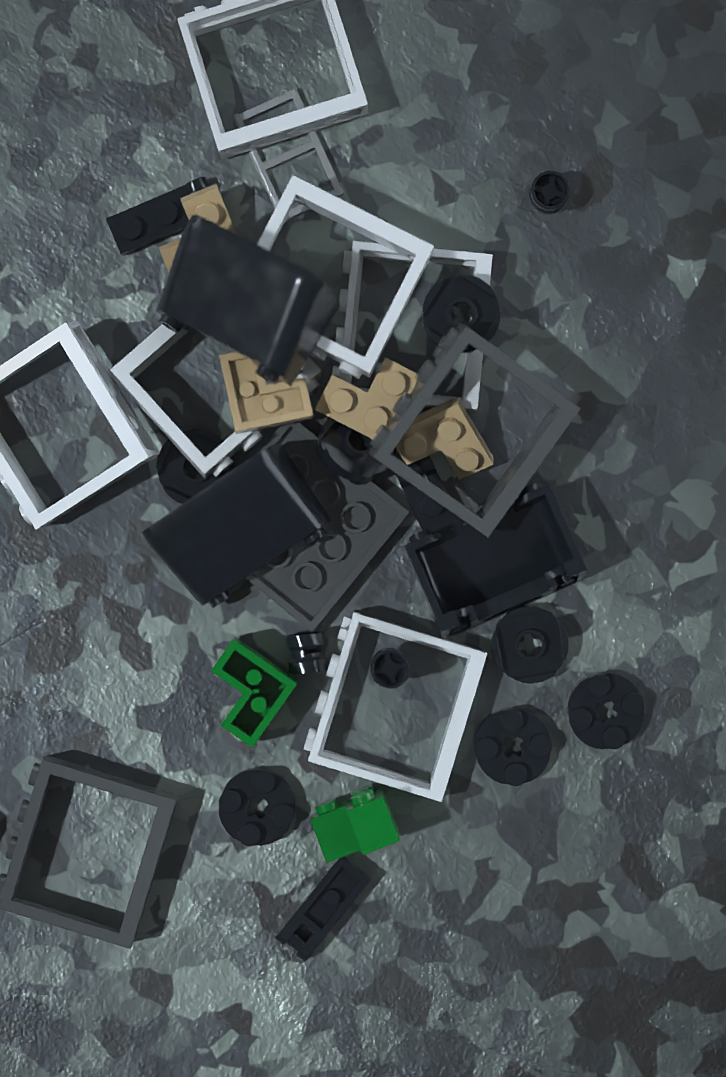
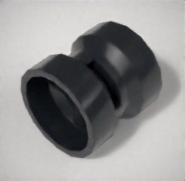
[529,171,570,215]
[286,631,327,674]
[370,647,410,689]

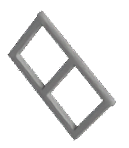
[233,88,344,223]

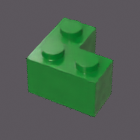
[211,637,299,748]
[310,785,400,863]

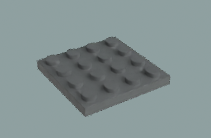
[245,421,409,632]

